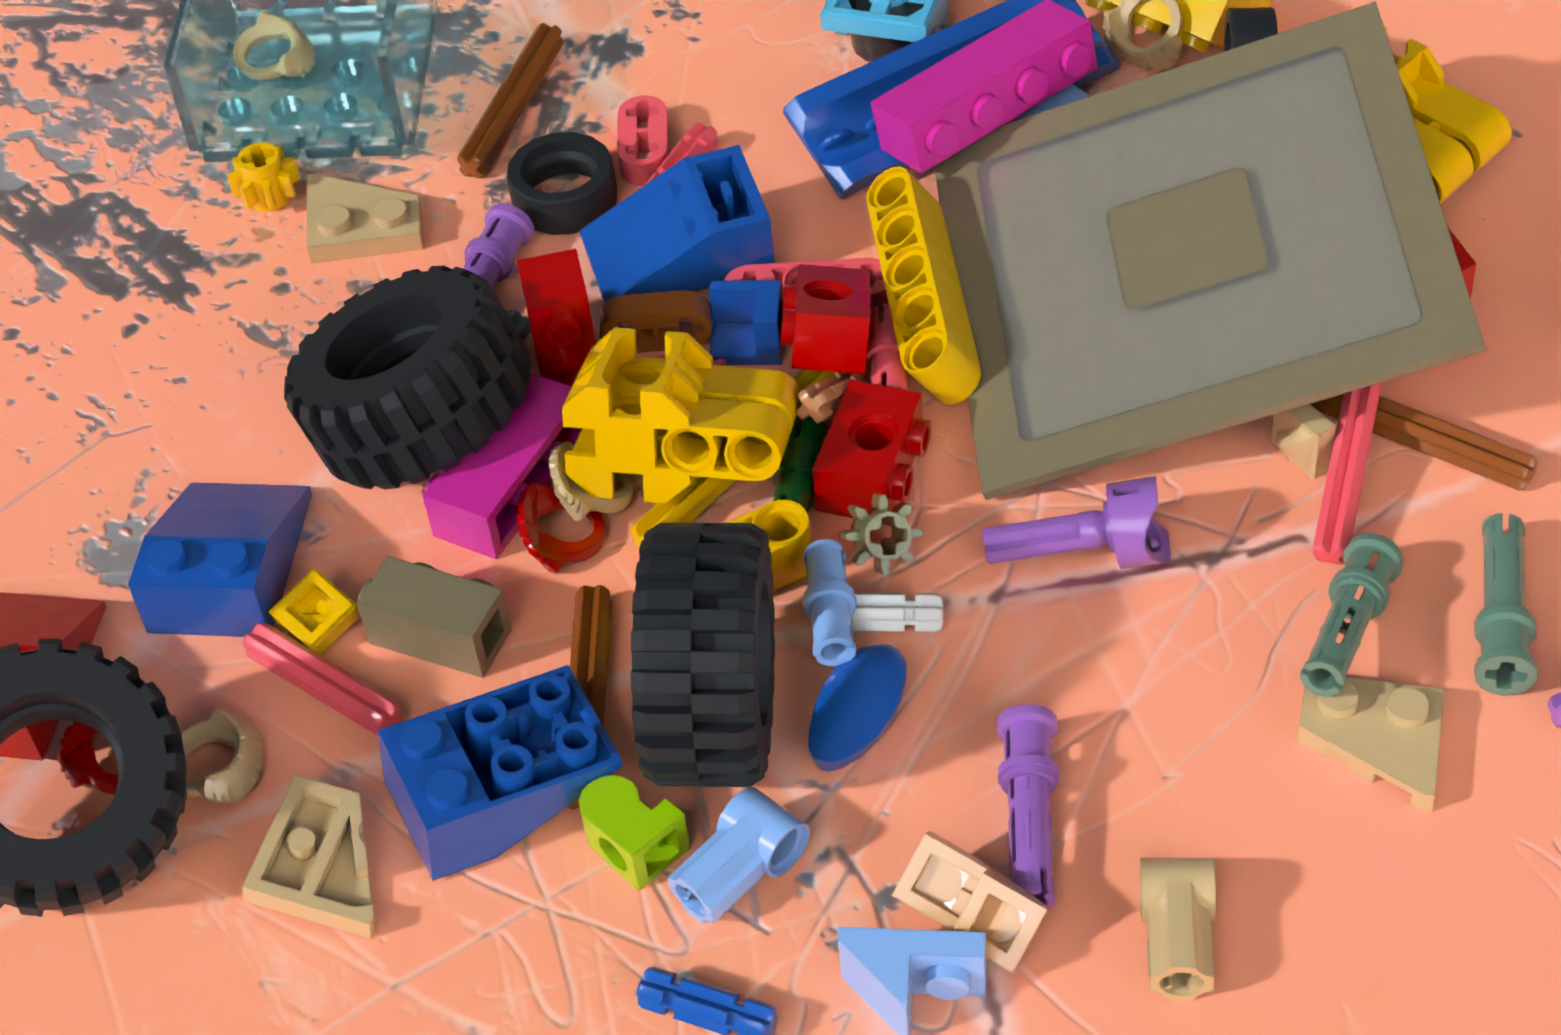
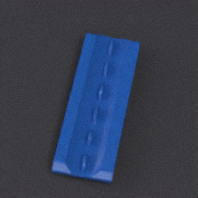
[783,0,1121,199]

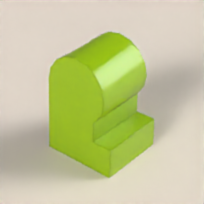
[579,775,690,891]

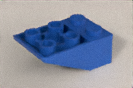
[580,145,775,303]
[377,665,623,881]

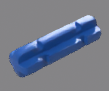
[636,967,777,1035]

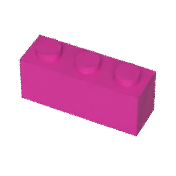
[422,373,582,560]

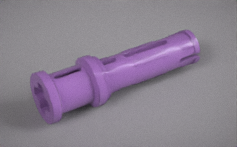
[463,203,535,288]
[997,704,1060,910]

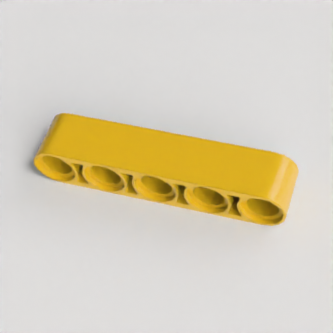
[867,166,981,405]

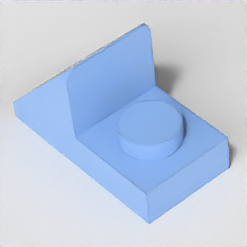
[838,927,987,1035]

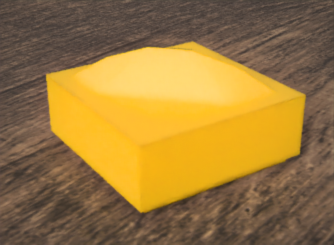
[268,567,361,655]

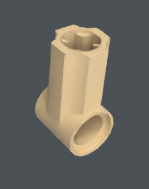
[1140,858,1216,1001]

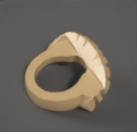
[1102,0,1183,71]
[233,12,316,80]
[549,441,633,521]
[181,708,264,804]

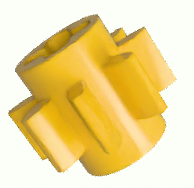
[227,142,301,212]

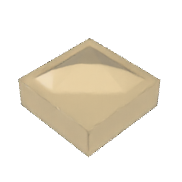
[1271,404,1336,479]

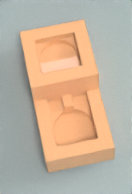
[892,831,1049,973]

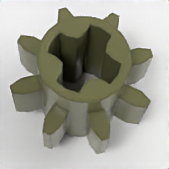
[838,493,924,575]

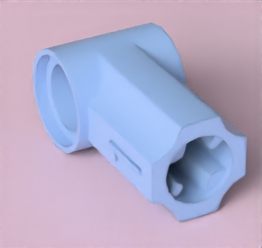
[668,787,810,924]

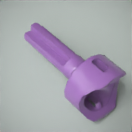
[982,476,1171,570]

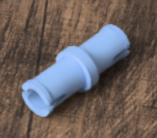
[803,539,856,666]

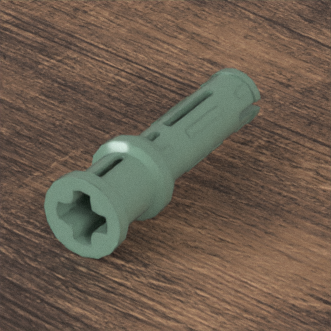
[1474,513,1538,696]
[1300,533,1404,697]

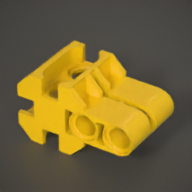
[1384,25,1512,204]
[562,327,801,504]

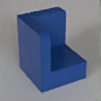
[709,280,783,365]

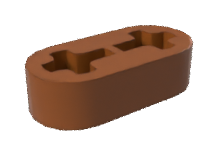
[599,290,712,353]

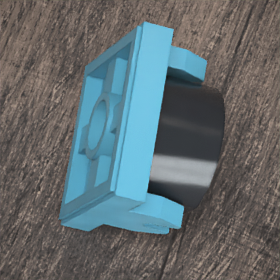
[820,0,948,62]

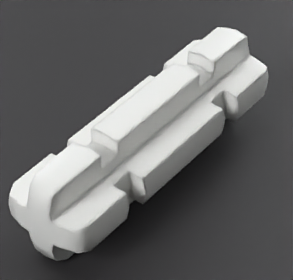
[851,593,944,632]

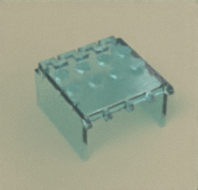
[163,0,438,163]

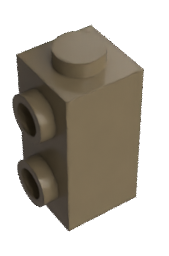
[357,556,512,678]

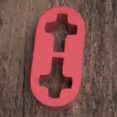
[617,95,670,186]

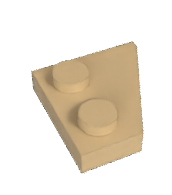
[306,174,423,264]
[1297,676,1444,812]
[242,774,375,939]

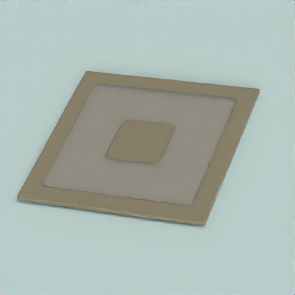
[934,1,1486,500]

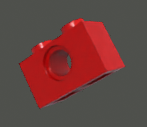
[517,248,596,387]
[781,264,870,374]
[812,380,931,518]

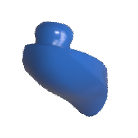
[808,644,907,772]

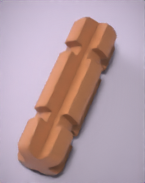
[796,372,865,424]

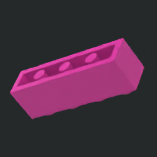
[870,0,1098,174]

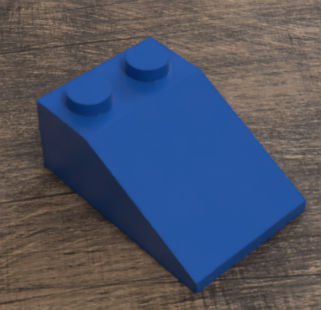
[128,482,312,637]

